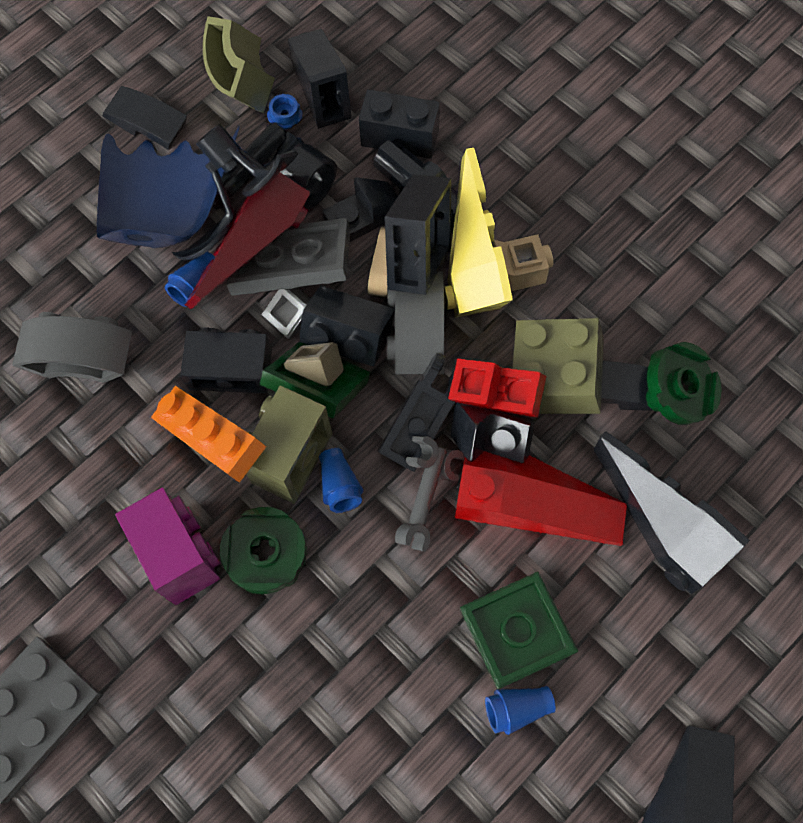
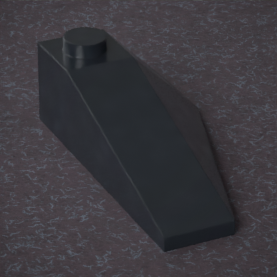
[642,725,735,823]

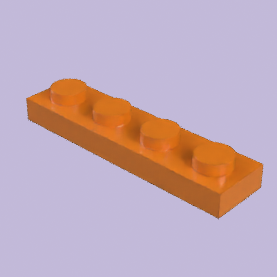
[151,386,267,483]

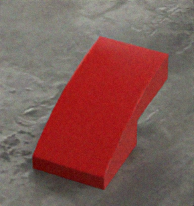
[448,359,547,417]

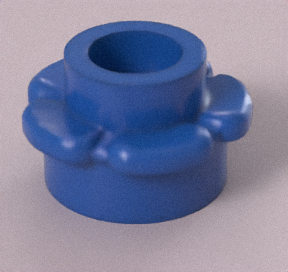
[267,94,303,129]

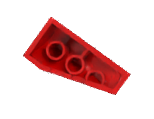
[455,451,627,546]

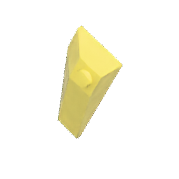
[444,147,513,318]

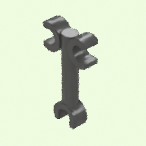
[395,436,465,552]

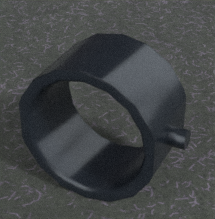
[281,144,337,210]

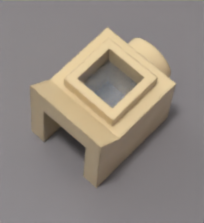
[493,234,553,291]

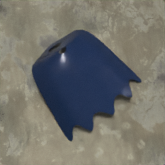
[96,126,240,248]

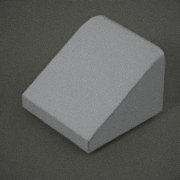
[261,287,311,339]

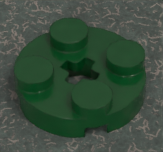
[646,342,722,425]
[220,507,307,594]

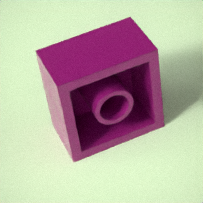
[115,487,221,606]

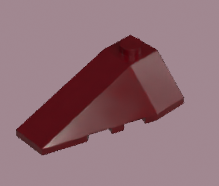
[185,172,310,309]

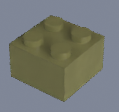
[513,318,604,414]
[246,386,333,504]

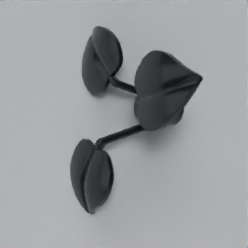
[172,123,304,260]

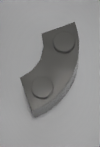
[387,271,444,374]
[12,312,132,383]

